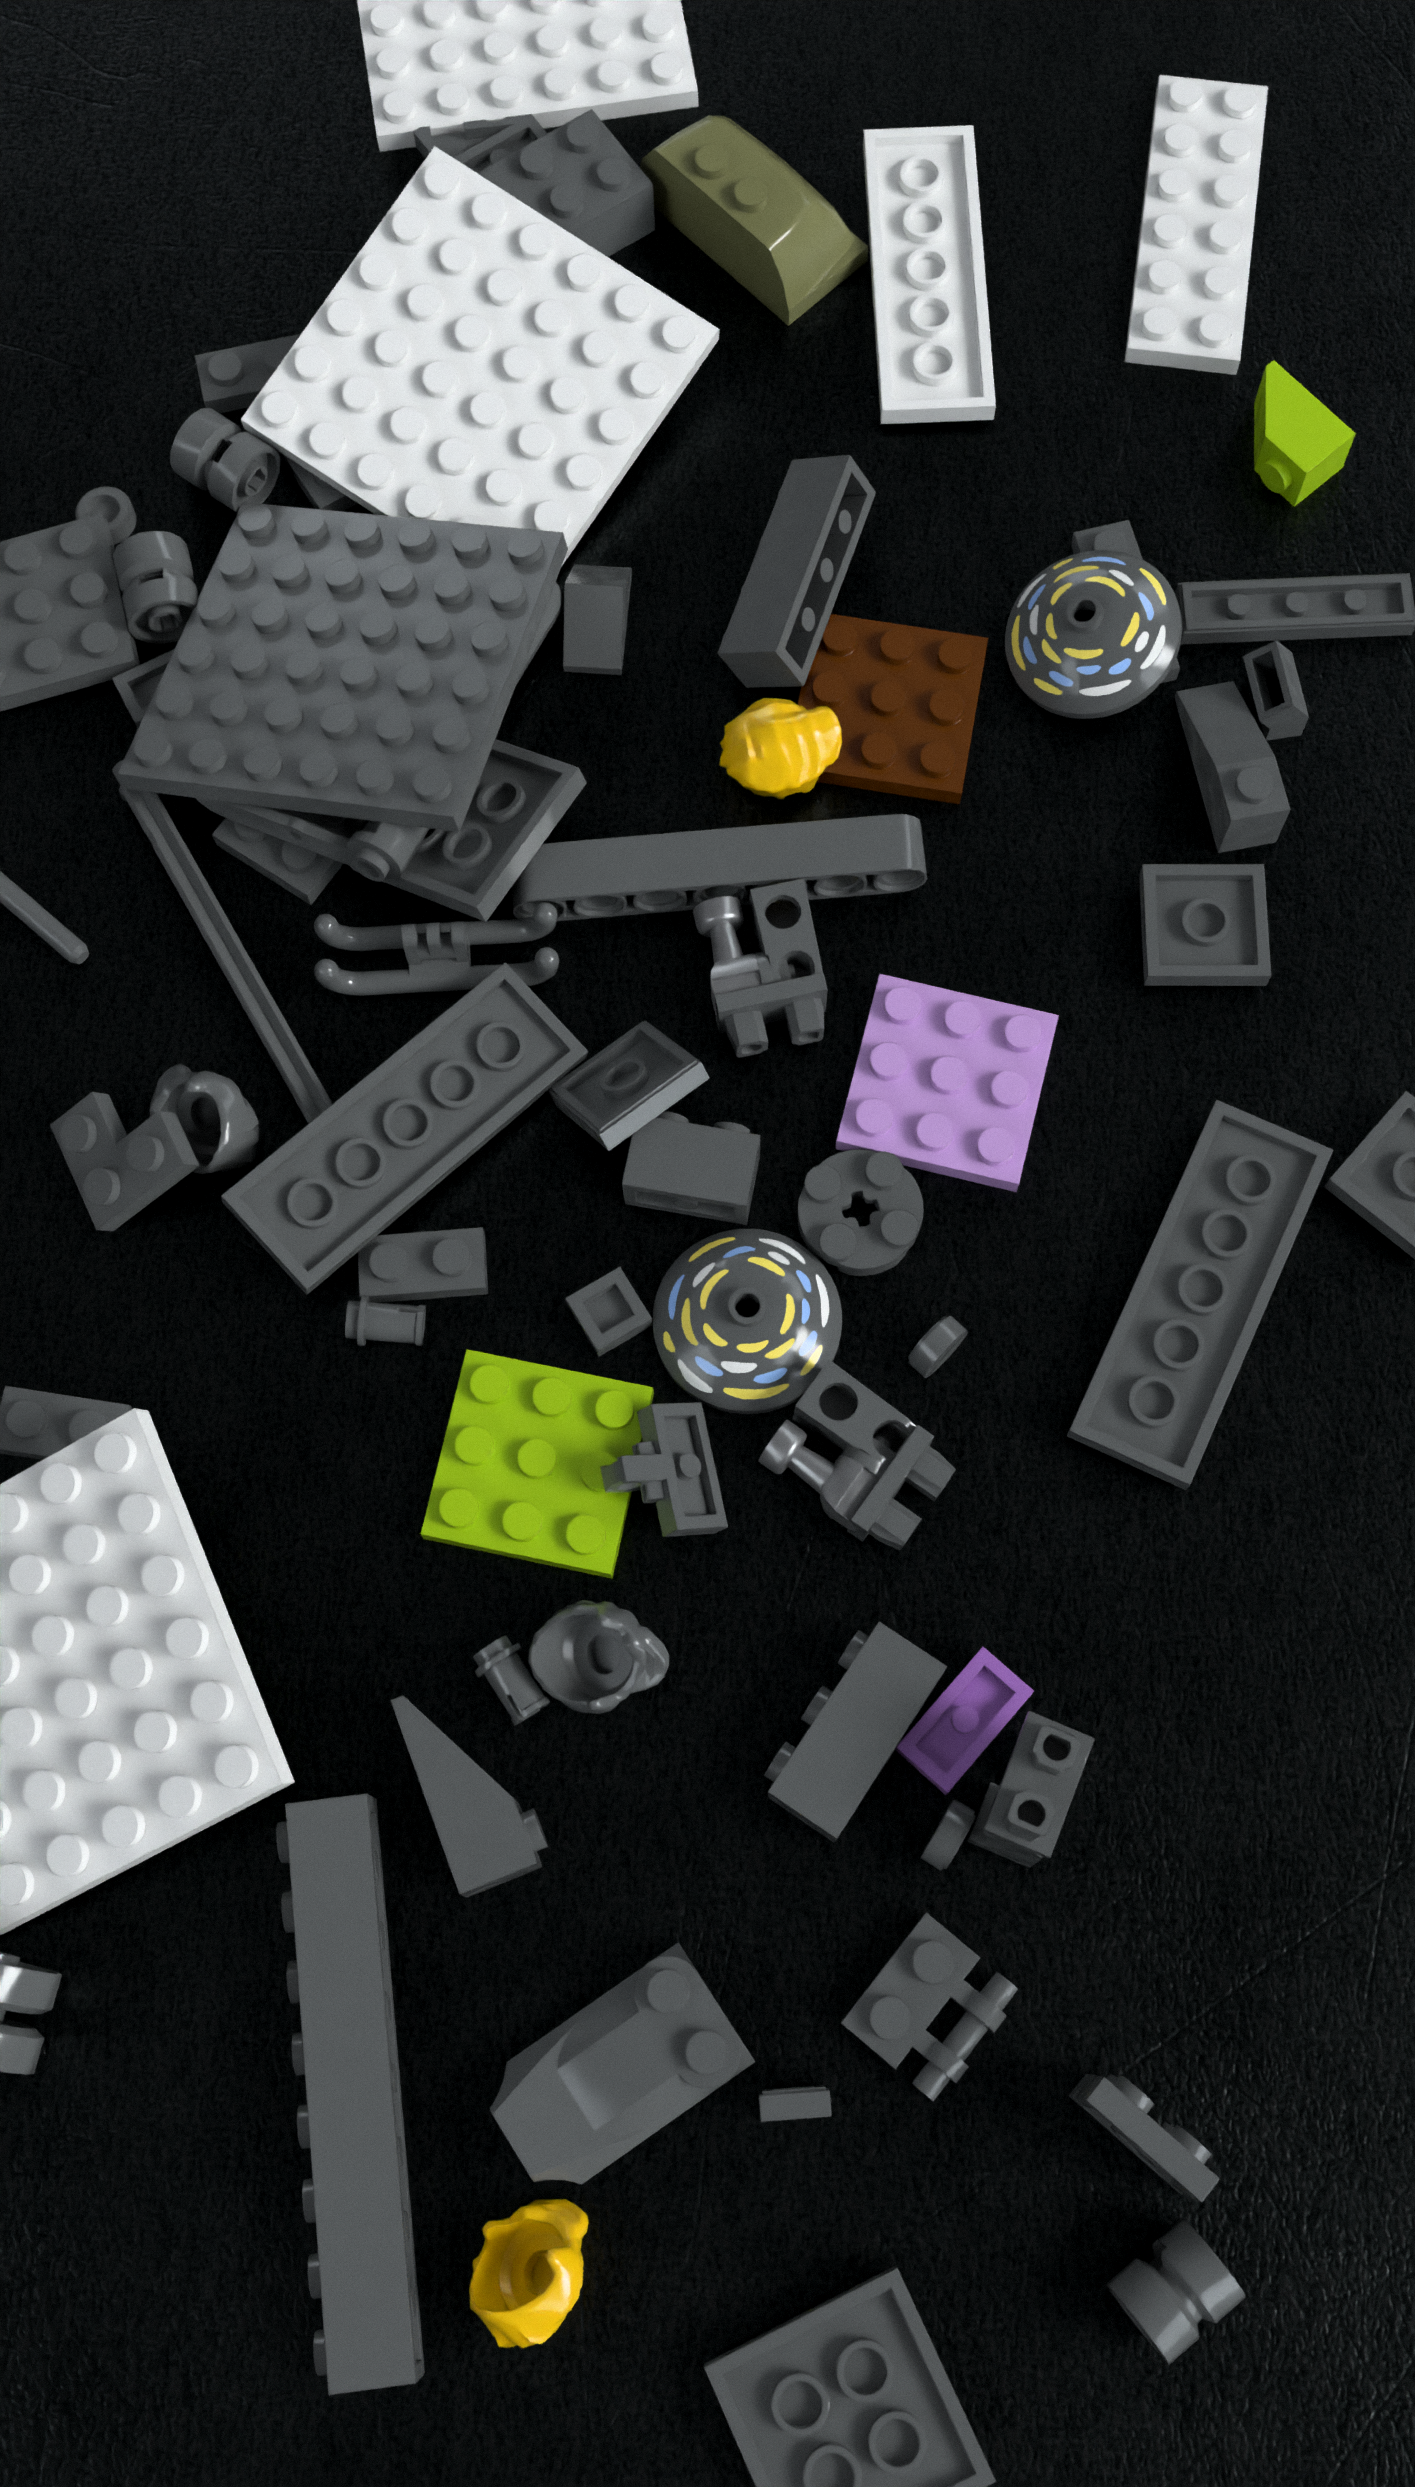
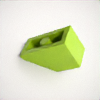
[1254,360,1356,507]

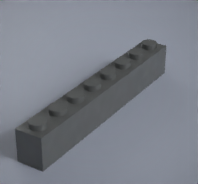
[276,1793,425,2395]

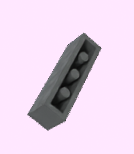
[718,455,876,688]

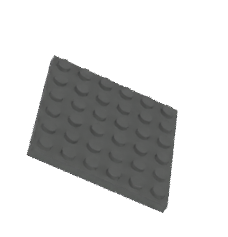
[118,502,568,832]

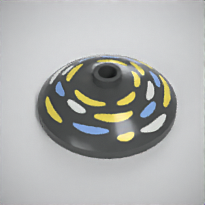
[1005,550,1182,719]
[653,1229,842,1414]

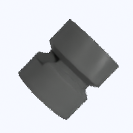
[170,408,281,513]
[113,531,199,644]
[1106,2218,1245,2365]

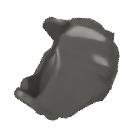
[150,1064,259,1174]
[528,1600,669,1714]

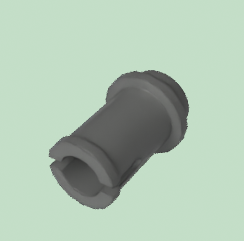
[345,1295,426,1346]
[473,1636,550,1726]

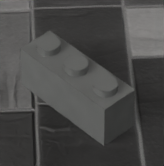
[764,1622,947,1843]

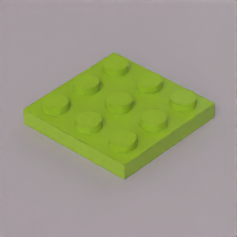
[421,1349,654,1579]

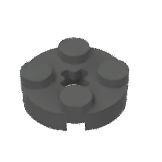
[798,1149,924,1276]

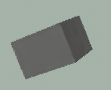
[563,564,632,675]

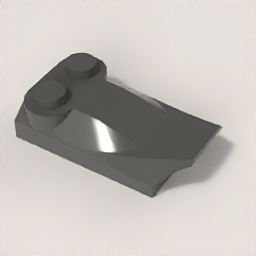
[490,1942,755,2185]

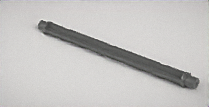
[112,760,333,1124]

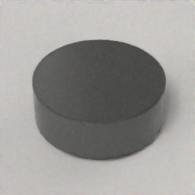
[75,487,136,545]
[908,1316,968,1378]
[920,1799,976,1871]

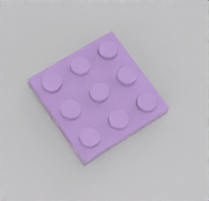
[836,974,1059,1192]

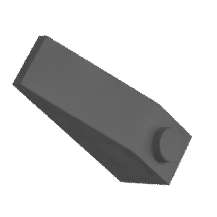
[1174,681,1291,853]
[391,1696,548,1897]

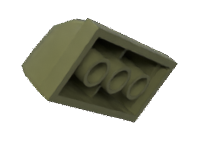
[640,115,868,326]

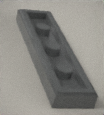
[1175,573,1415,644]

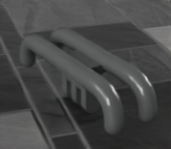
[314,902,559,996]

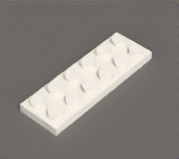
[1125,75,1268,375]
[863,125,996,424]

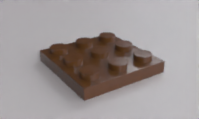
[798,614,988,804]

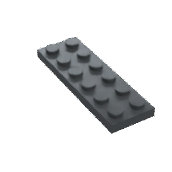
[221,962,588,1295]
[1067,1100,1333,1490]

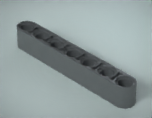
[511,814,928,921]

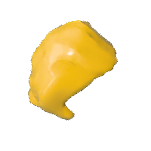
[719,698,842,799]
[469,2199,589,2348]

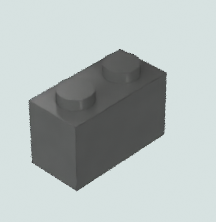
[622,1111,760,1225]

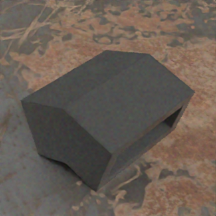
[1243,640,1309,741]

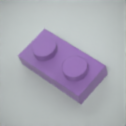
[895,1647,1034,1795]

